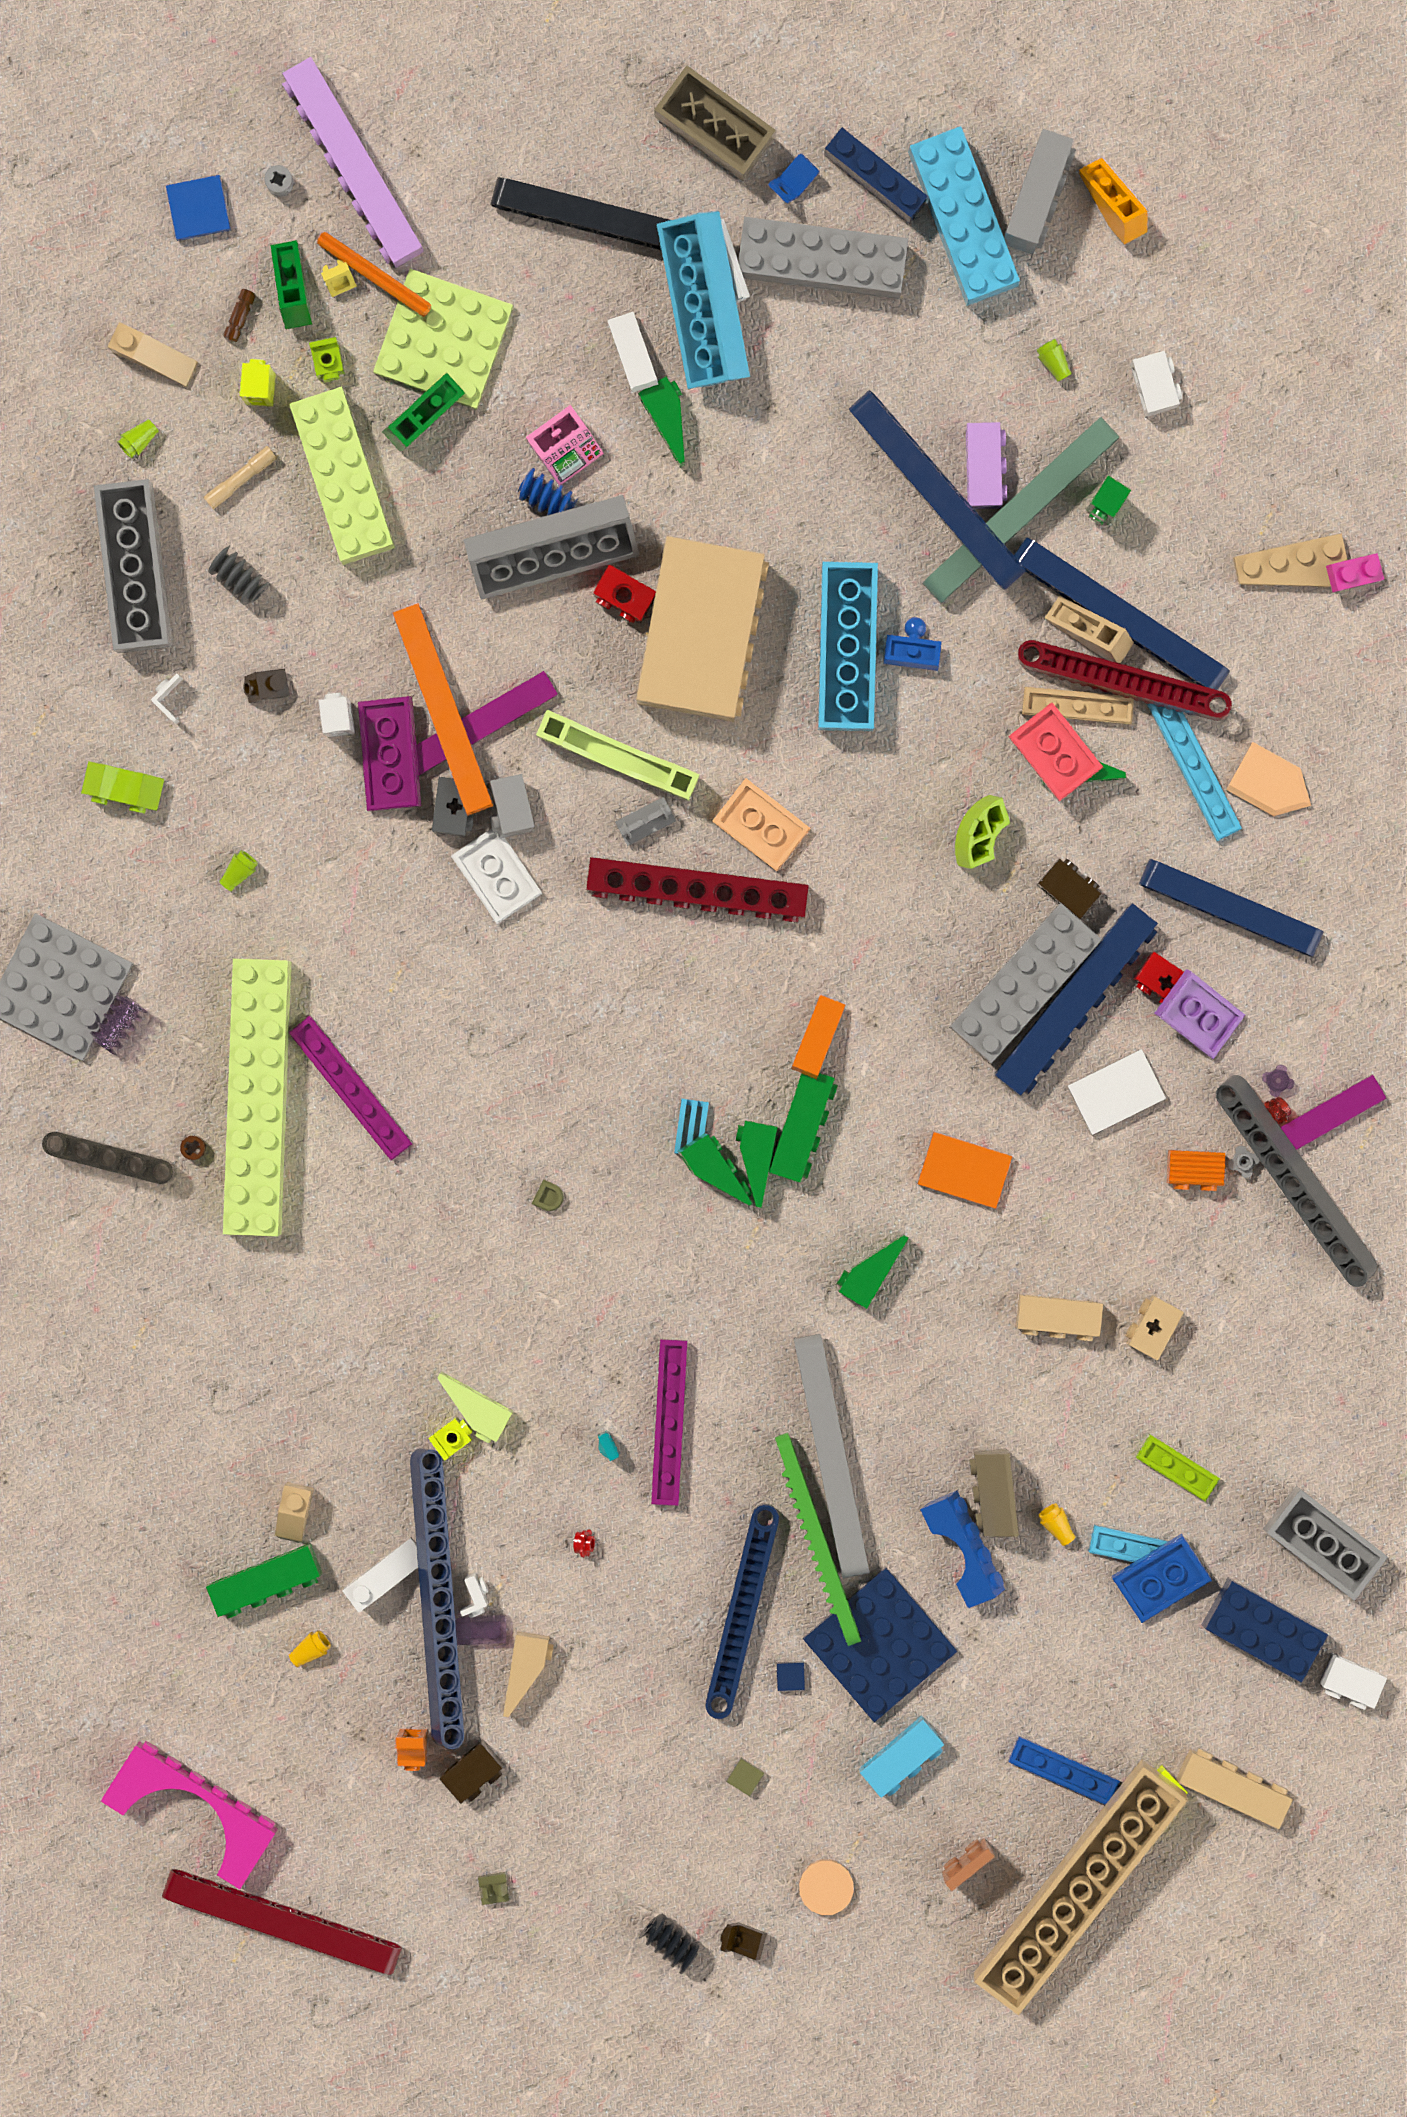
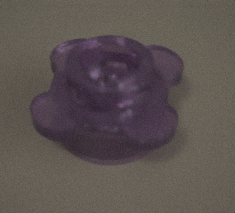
[1262,1065,1294,1097]

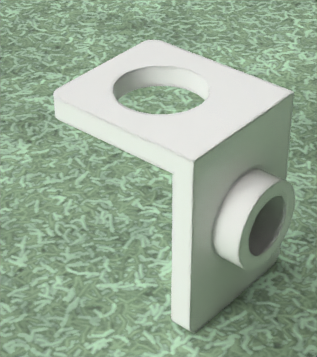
[151,674,183,724]

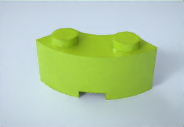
[81,761,164,814]
[955,795,1010,869]

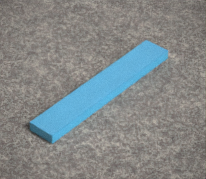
[1147,703,1242,842]

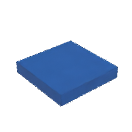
[166,175,231,241]

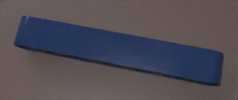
[1139,859,1324,957]

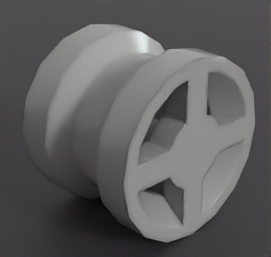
[264,165,294,197]

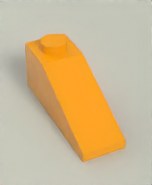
[1079,158,1148,244]

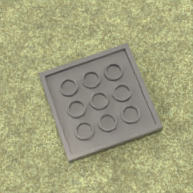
[0,913,134,1061]

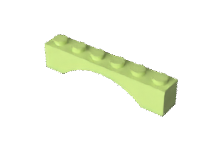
[536,710,700,802]

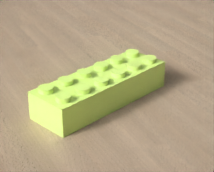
[289,387,395,565]

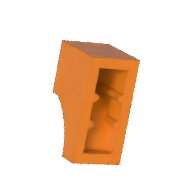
[396,1729,427,1771]

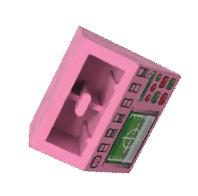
[526,405,604,486]

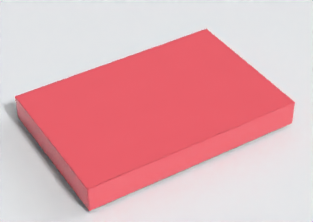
[1008,702,1103,802]

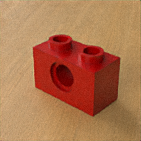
[593,564,656,624]

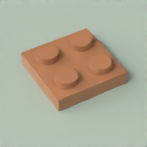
[942,1838,995,1891]

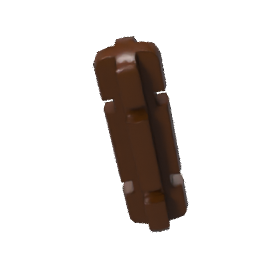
[223,289,256,342]

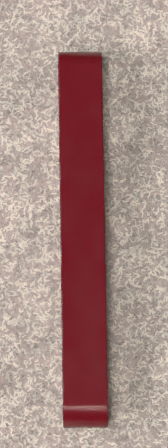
[162,1869,402,1975]

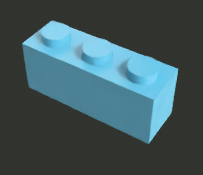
[859,1715,944,1798]

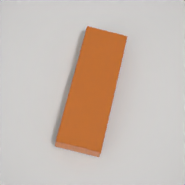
[791,995,845,1079]

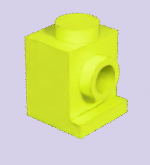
[428,1417,473,1461]

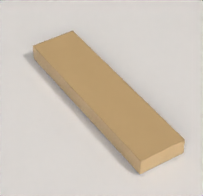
[1022,687,1134,725]

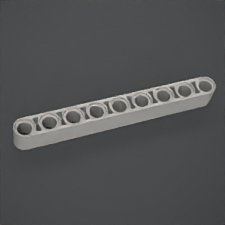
[794,1333,870,1578]

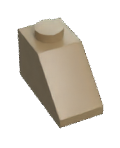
[275,1482,314,1542]

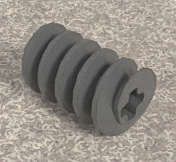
[208,545,270,605]

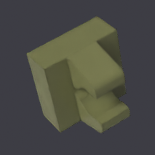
[478,1872,510,1905]

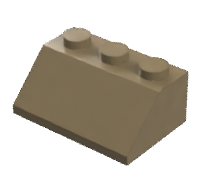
[969,1448,1019,1537]

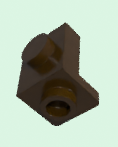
[243,669,290,703]
[720,1922,767,1960]

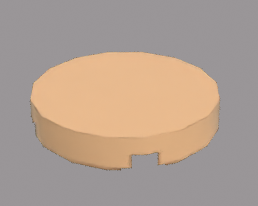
[799,1859,854,1915]

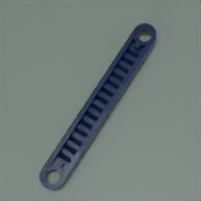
[705,1503,779,1719]

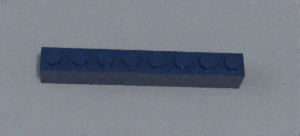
[993,903,1158,1096]

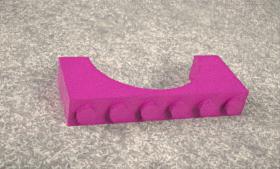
[101,1741,278,1890]

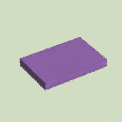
[1154,969,1245,1059]

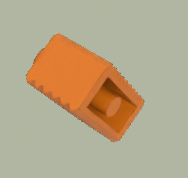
[1166,1150,1226,1191]

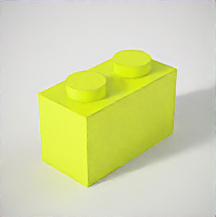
[240,359,276,407]

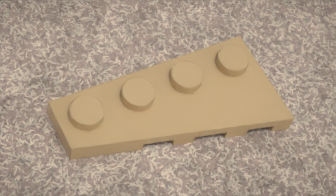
[1233,533,1347,588]

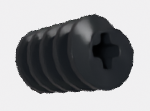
[639,1913,699,1974]

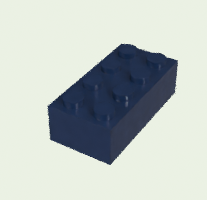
[1201,1577,1328,1683]

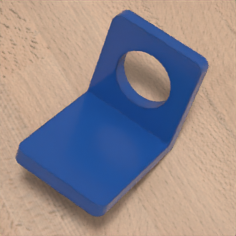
[768,153,820,203]

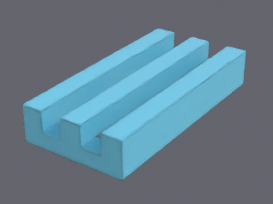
[674,1099,709,1154]

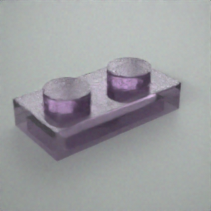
[455,1614,507,1645]

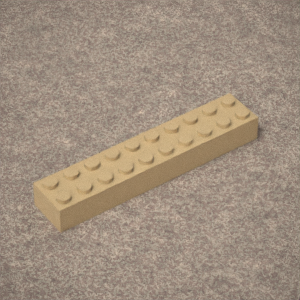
[974,1759,1188,2016]

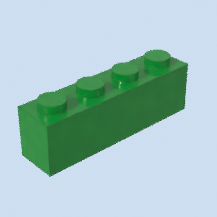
[769,1073,838,1183]
[206,1543,323,1619]

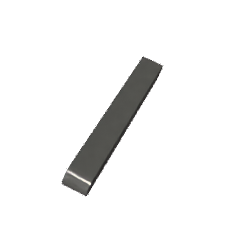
[1216,1075,1377,1287]

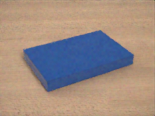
[1112,1533,1212,1623]

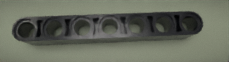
[490,177,670,251]

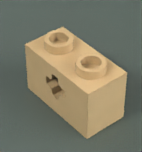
[1125,1295,1184,1361]

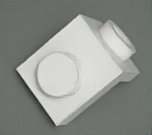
[460,1572,489,1618]

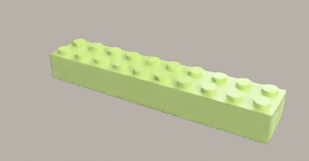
[223,959,291,1236]

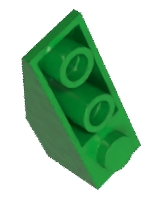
[677,1133,752,1205]

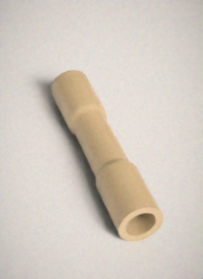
[203,446,277,510]

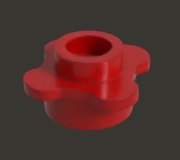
[573,1529,595,1558]

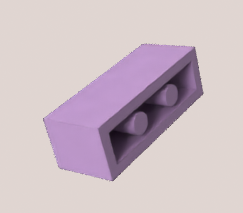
[966,422,1007,509]

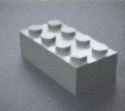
[1004,129,1076,255]
[1263,1486,1388,1601]

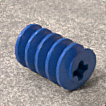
[517,468,579,516]

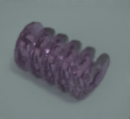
[90,995,148,1056]

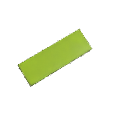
[1135,1434,1220,1502]

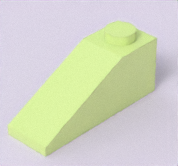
[437,1372,513,1443]

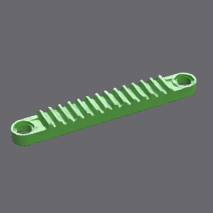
[775,1432,861,1646]

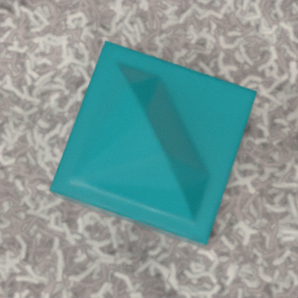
[598,1430,620,1461]

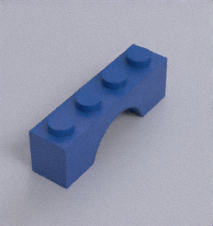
[920,1490,1005,1608]

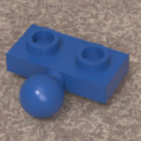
[883,617,942,671]

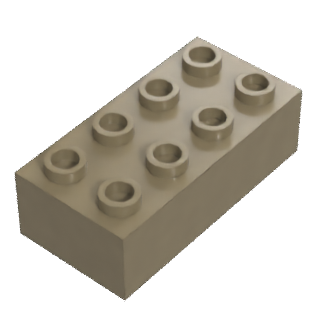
[654,65,776,181]

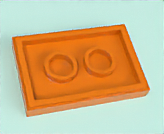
[917,1132,1013,1209]

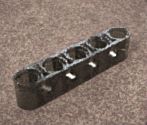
[42,1131,177,1184]

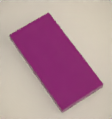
[358,696,422,812]

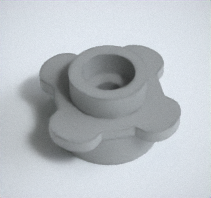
[1228,1146,1260,1178]

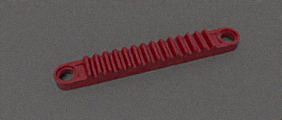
[1018,640,1232,721]

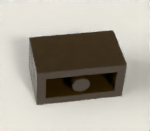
[1036,858,1101,920]
[439,1739,504,1804]

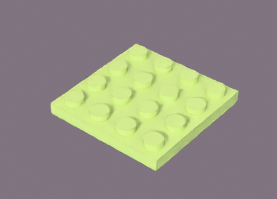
[373,269,514,410]

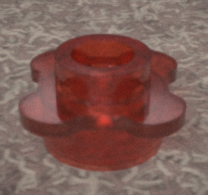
[1265,1097,1291,1124]

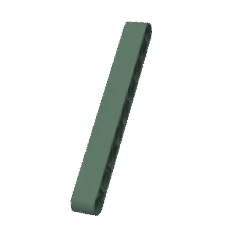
[922,417,1120,603]

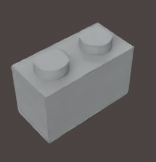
[486,774,535,839]

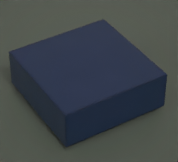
[776,1661,805,1691]

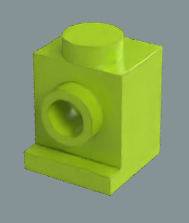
[309,337,345,382]

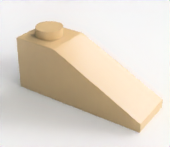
[108,322,198,387]
[1045,596,1134,663]
[503,1631,554,1717]

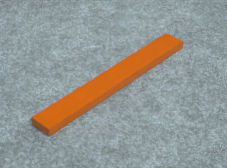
[393,603,493,816]

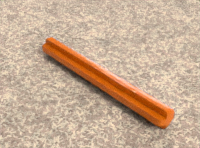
[317,232,432,317]

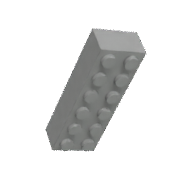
[738,217,908,299]
[94,479,172,653]
[463,495,640,600]
[949,903,1102,1063]

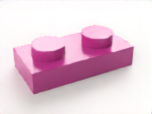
[1326,553,1384,593]

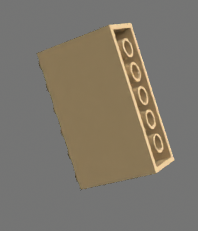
[636,536,769,722]

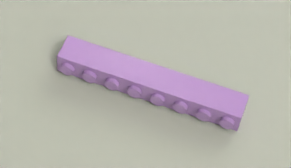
[282,57,424,268]

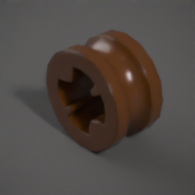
[180,1135,206,1160]

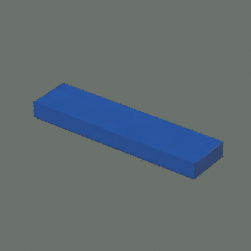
[1008,1736,1120,1805]

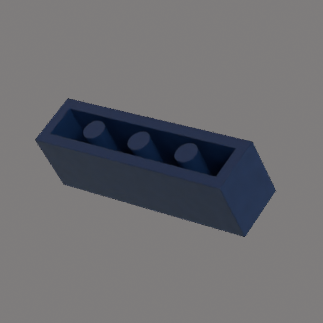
[824,127,928,224]

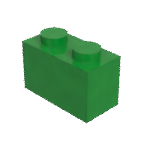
[1086,475,1131,525]

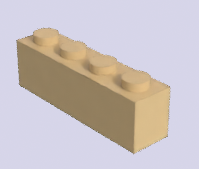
[1176,1748,1293,1829]

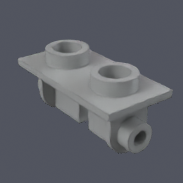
[615,797,676,846]

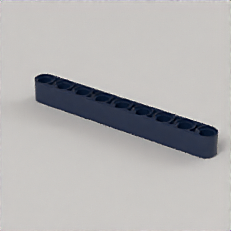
[849,390,1026,590]
[1014,537,1230,690]

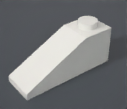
[342,1538,418,1613]

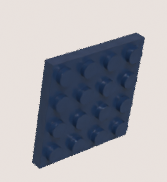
[803,1567,958,1723]

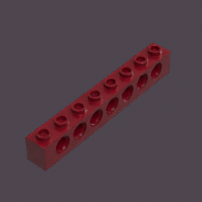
[586,857,809,923]

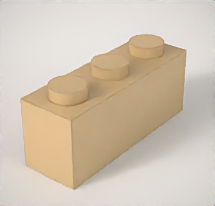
[1016,1294,1103,1341]

